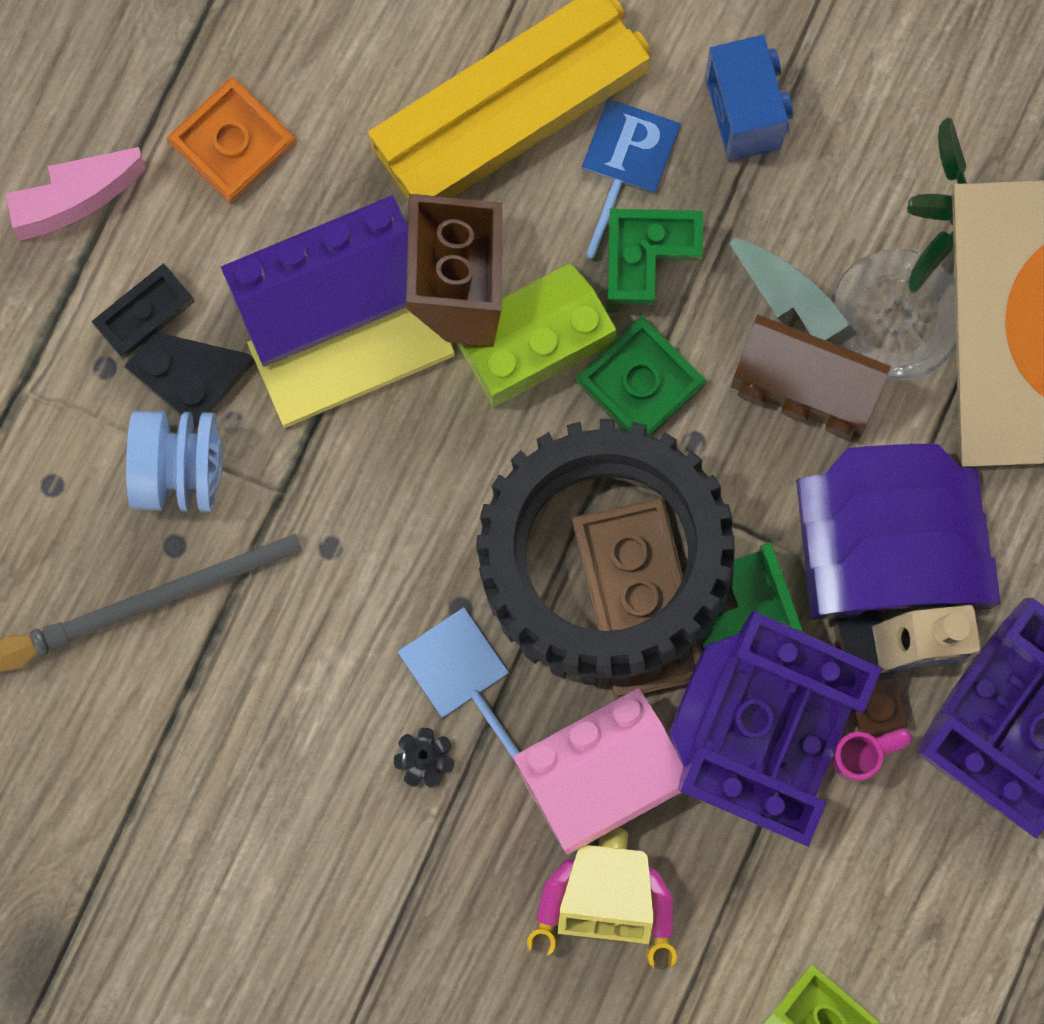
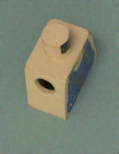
[872,605,981,673]

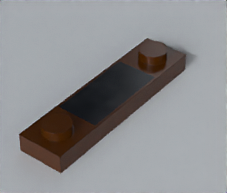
[832,610,908,736]

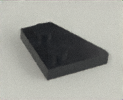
[124,332,255,428]

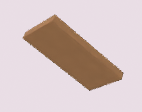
[571,497,702,700]

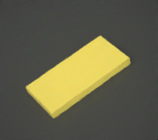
[247,308,455,429]

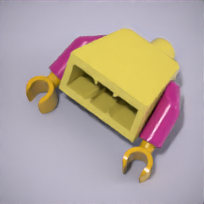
[527,827,677,968]

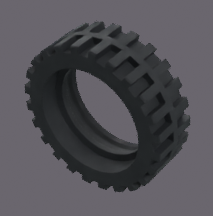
[476,419,735,686]

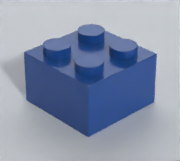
[705,34,793,162]

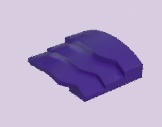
[796,444,1001,620]
[916,598,1044,839]
[669,611,882,847]

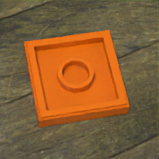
[166,76,297,205]

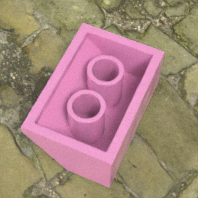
[513,688,683,855]

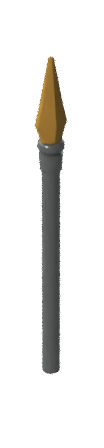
[0,533,302,672]

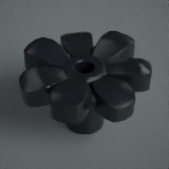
[393,727,454,788]

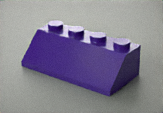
[221,195,408,367]

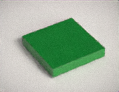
[575,316,707,436]

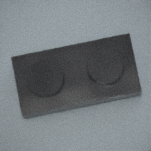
[91,263,195,360]

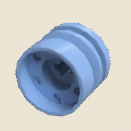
[126,410,223,512]

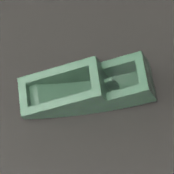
[729,237,857,346]

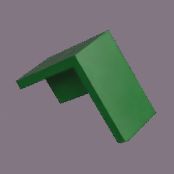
[607,208,703,312]
[699,542,803,651]

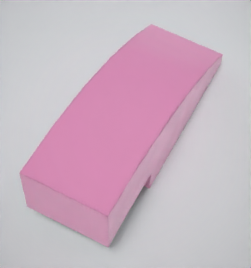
[5,147,146,241]

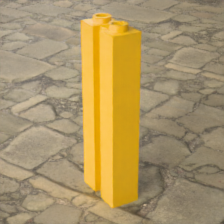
[368,0,652,201]

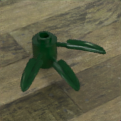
[907,117,967,293]

